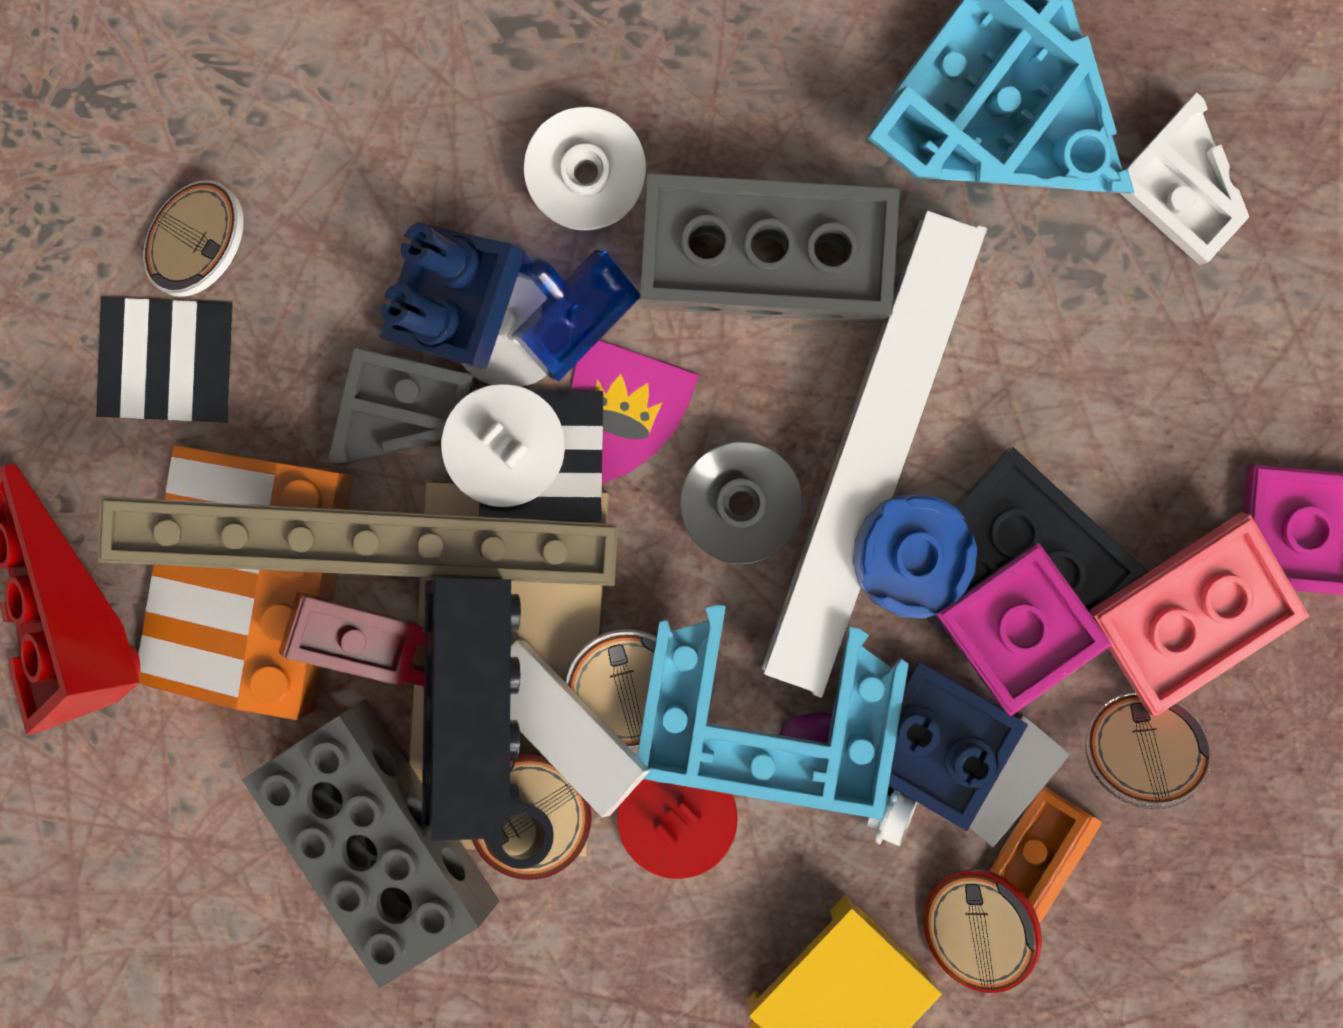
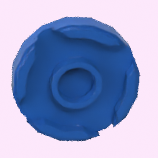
[853,493,977,619]

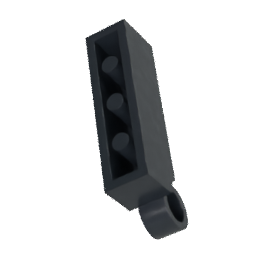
[422,578,554,869]

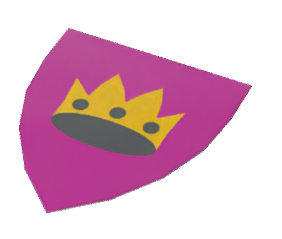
[570,336,699,484]

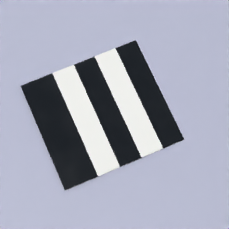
[96,297,233,423]
[479,390,603,521]

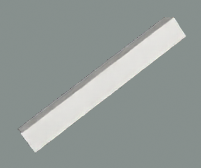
[761,211,987,698]

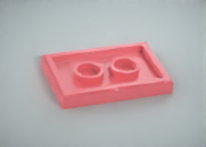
[1088,512,1310,717]

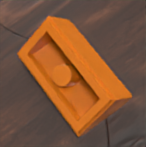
[989,786,1102,923]

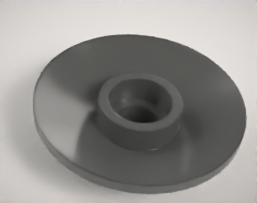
[680,442,803,564]

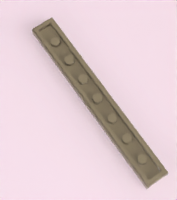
[97,496,618,586]

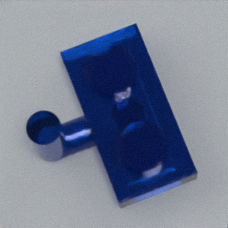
[511,249,640,381]

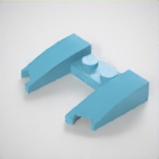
[637,604,908,820]

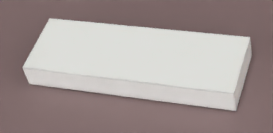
[510,640,651,817]

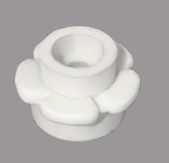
[867,789,917,846]

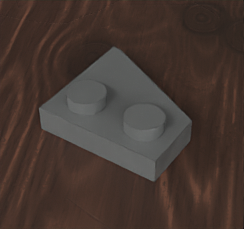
[327,348,476,465]

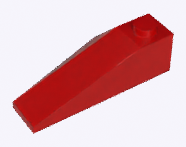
[0,464,141,735]

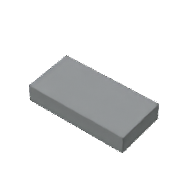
[969,713,1071,847]

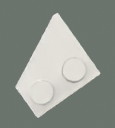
[1120,93,1249,266]

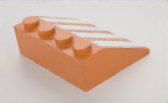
[139,445,354,720]

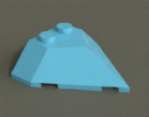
[867,0,1135,194]

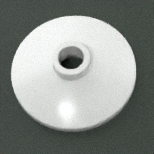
[524,107,646,230]

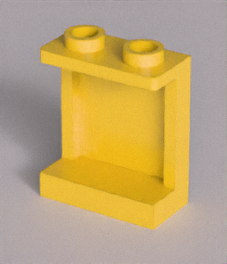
[747,894,942,1028]

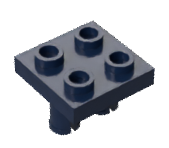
[380,222,526,370]
[889,661,1028,831]

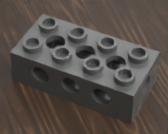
[640,173,900,324]
[242,699,499,988]

